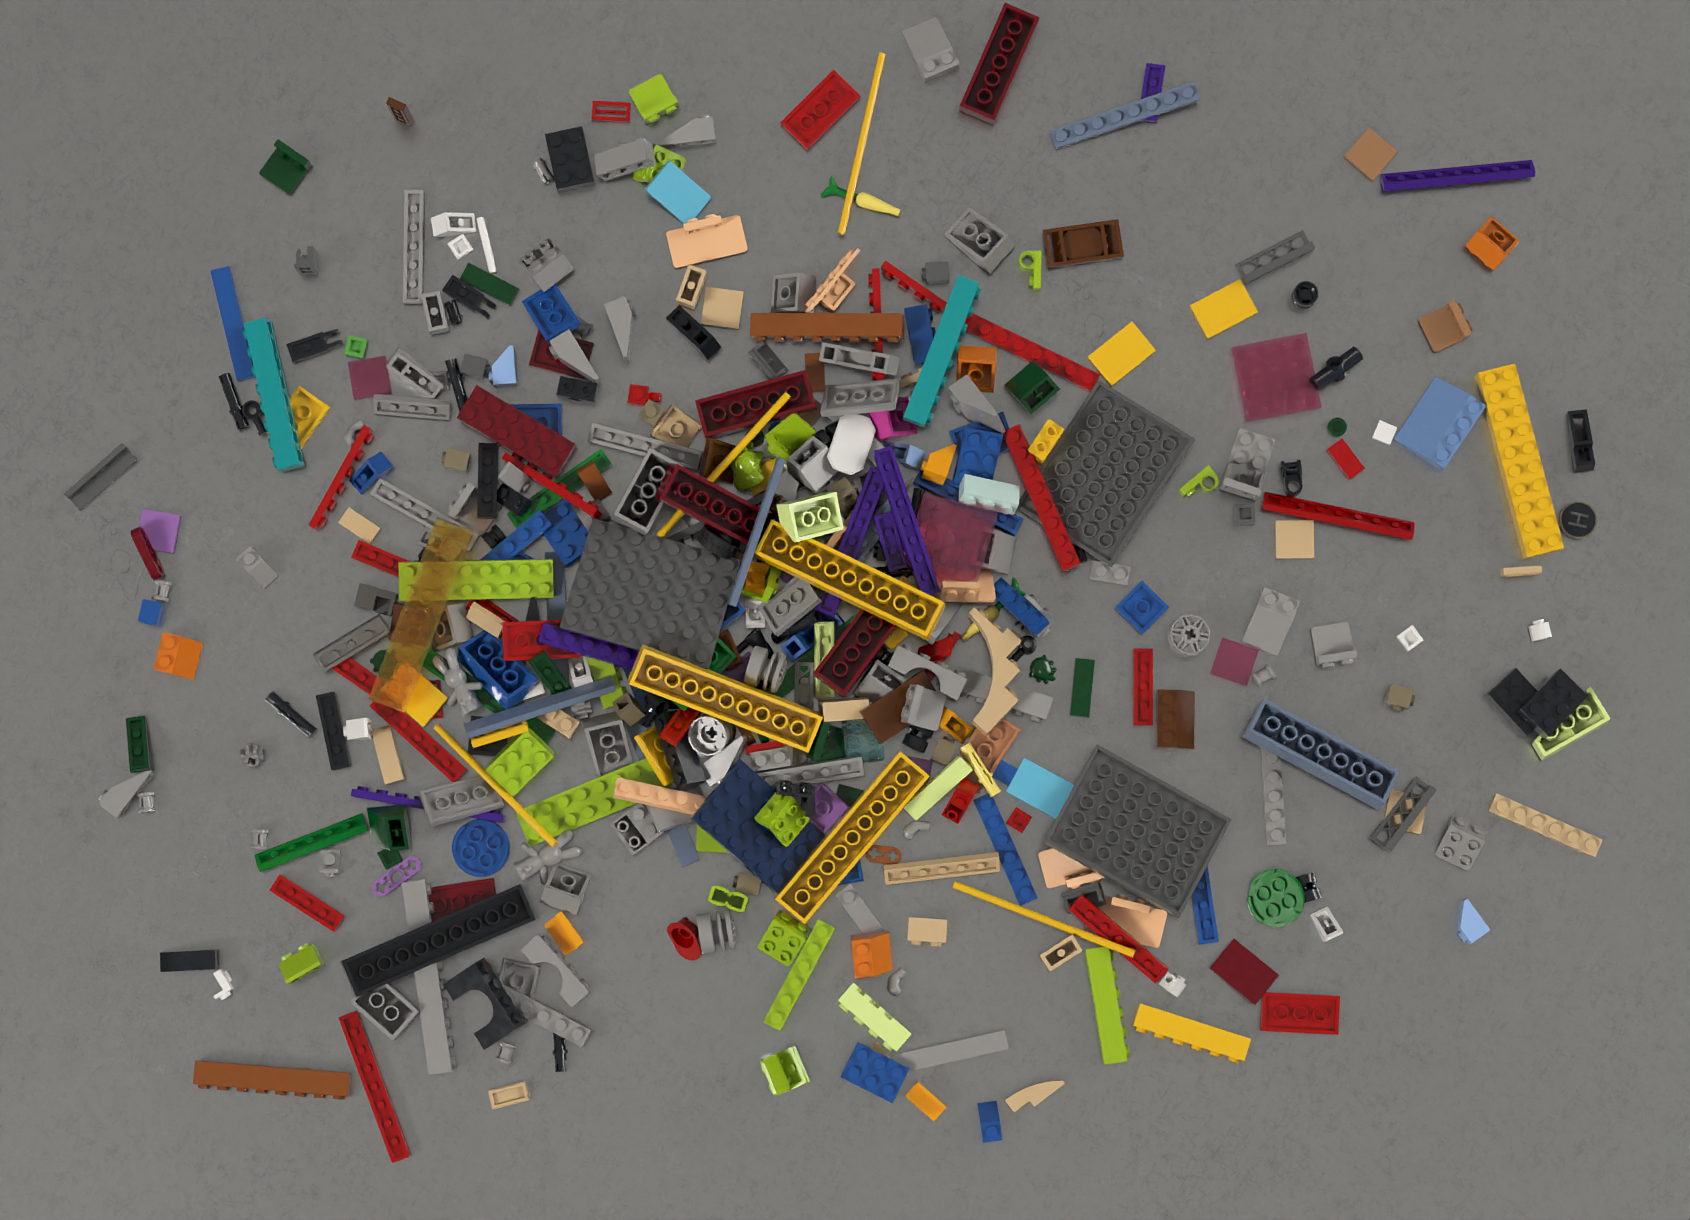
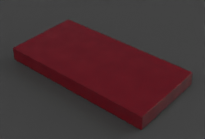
[428,878,496,921]

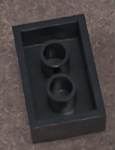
[545,126,595,193]
[1485,668,1536,737]
[1516,668,1588,739]

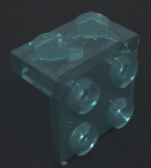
[842,719,885,763]

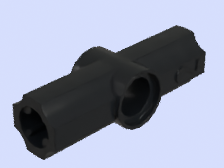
[1309,346,1363,392]

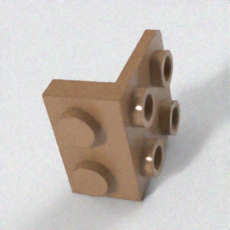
[1419,300,1472,352]

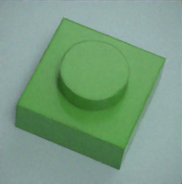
[344,335,368,359]

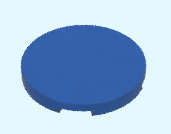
[452,819,510,877]

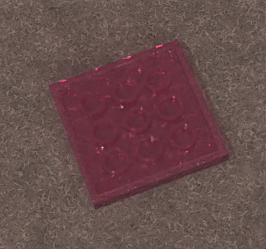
[1231,333,1322,422]
[905,493,998,582]

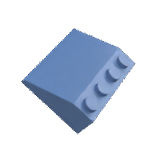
[1394,377,1487,471]

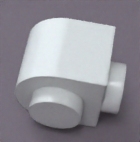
[1528,619,1552,642]
[1159,972,1187,998]

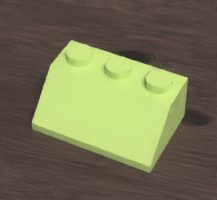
[776,492,844,542]

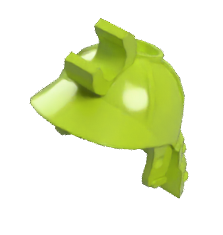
[731,442,765,490]

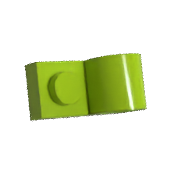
[1018,250,1042,292]
[1178,465,1219,497]

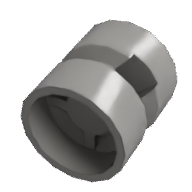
[575,498,611,532]

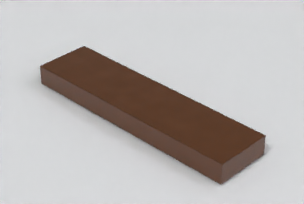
[386,97,414,126]

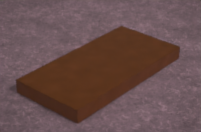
[859,670,936,744]

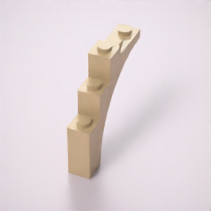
[968,607,1022,736]

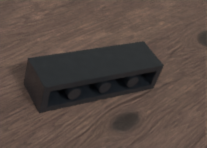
[653,710,706,791]

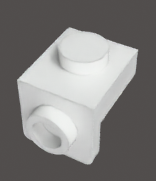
[745,598,765,628]
[213,969,234,1000]

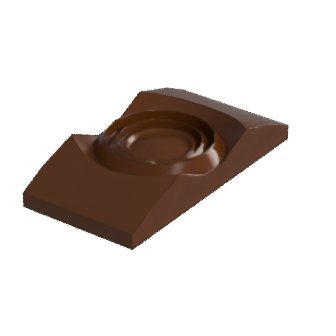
[1043,219,1124,268]

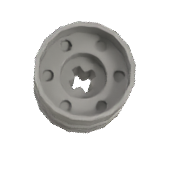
[1168,614,1211,657]
[744,646,788,694]
[688,713,736,756]
[697,910,736,954]

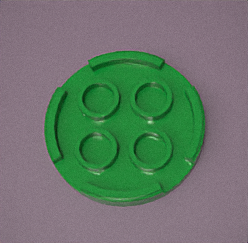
[1247,869,1305,927]

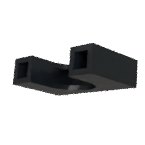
[443,958,525,1050]

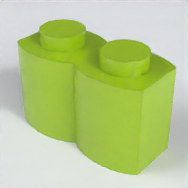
[708,886,749,912]

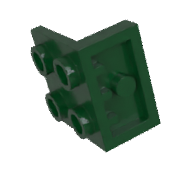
[259,139,312,195]
[806,721,853,762]

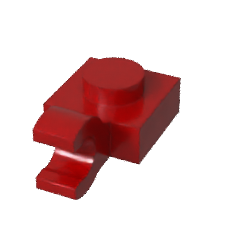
[627,384,662,406]

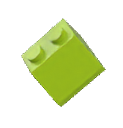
[278,943,326,984]

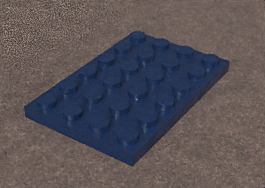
[691,759,825,894]

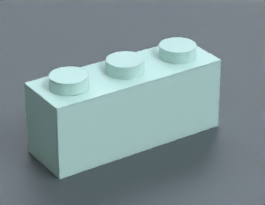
[958,474,1020,515]

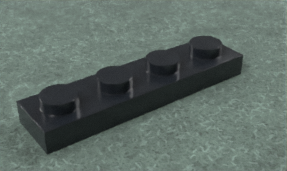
[477,443,498,519]
[316,691,351,771]

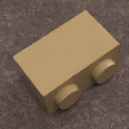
[676,265,707,310]
[537,709,581,740]
[907,917,947,947]
[1039,935,1083,972]

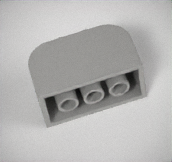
[611,448,683,536]

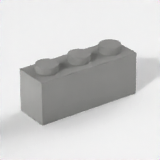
[594,138,656,181]

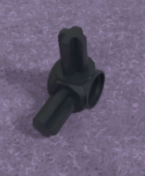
[640,692,679,728]

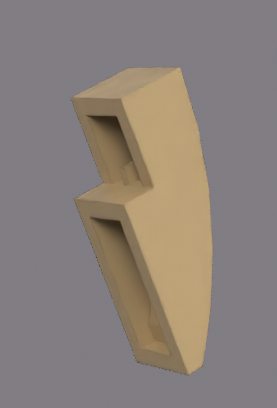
[371,725,405,785]
[1004,1080,1065,1112]

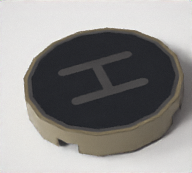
[1559,501,1597,539]

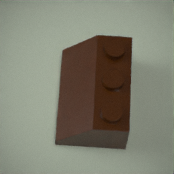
[1155,689,1195,749]

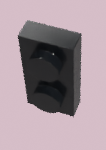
[497,483,532,517]

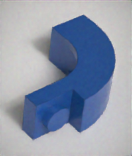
[780,612,845,661]

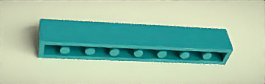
[903,275,981,427]
[243,317,305,472]

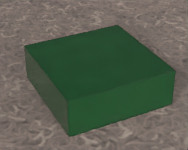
[377,849,403,870]

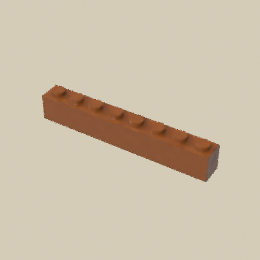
[750,313,905,342]
[193,1060,352,1100]

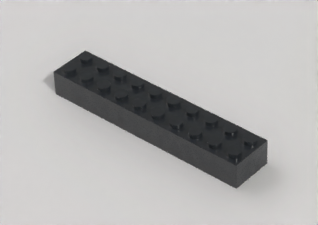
[340,884,536,997]

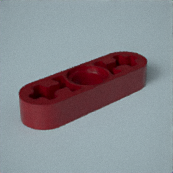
[131,526,164,580]

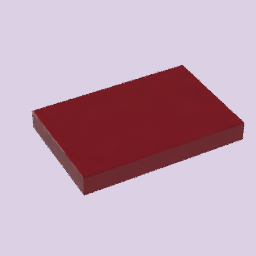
[529,329,594,380]
[1210,939,1279,1005]

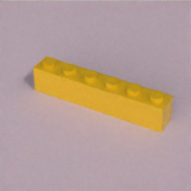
[1132,1003,1251,1064]

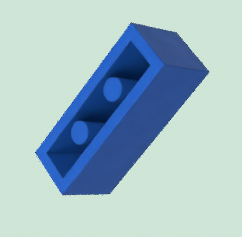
[904,304,936,367]

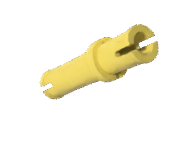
[960,742,1001,797]

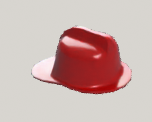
[667,917,701,961]

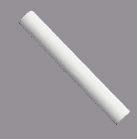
[477,217,497,274]

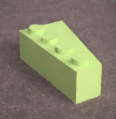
[1532,686,1611,761]
[838,983,911,1052]

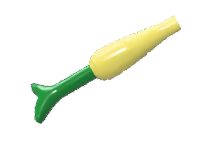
[821,176,901,216]
[960,577,1026,642]

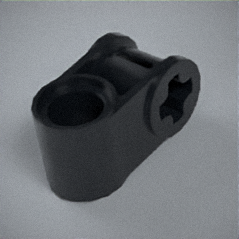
[1280,459,1303,497]

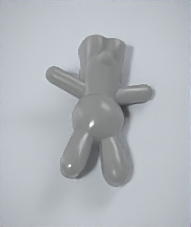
[433,647,484,715]
[513,830,582,885]

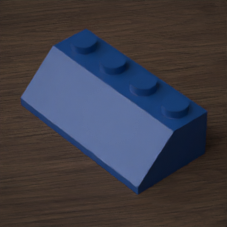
[458,630,538,710]

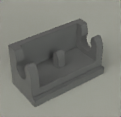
[294,246,318,274]
[748,341,789,380]
[1061,882,1107,916]

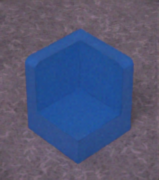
[138,599,164,627]

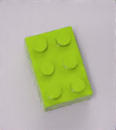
[485,727,554,797]

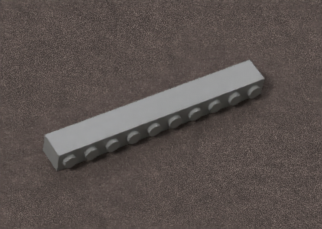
[402,879,456,1075]

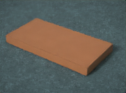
[958,718,1021,793]

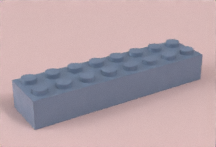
[1243,699,1400,810]

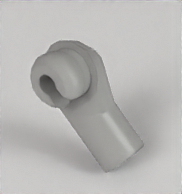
[343,419,364,446]
[903,820,930,839]
[887,967,907,996]

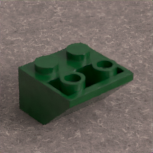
[1004,360,1060,414]
[367,804,411,851]

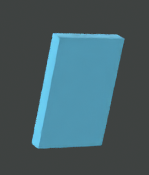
[644,160,711,224]
[1006,758,1074,819]

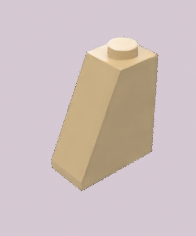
[818,698,872,722]

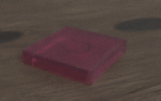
[348,356,392,400]
[1210,637,1259,686]

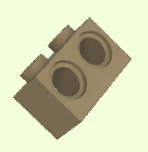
[826,477,860,520]

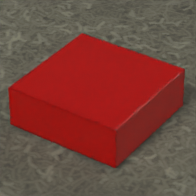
[1006,807,1032,833]

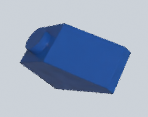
[349,452,393,494]
[977,1101,1002,1143]

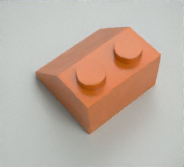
[1465,216,1520,271]
[956,345,997,392]
[153,632,203,680]
[851,932,893,978]

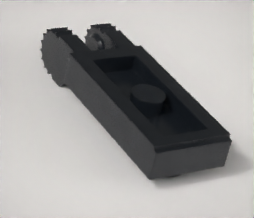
[442,275,496,319]
[286,329,343,363]

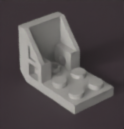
[1219,428,1275,501]

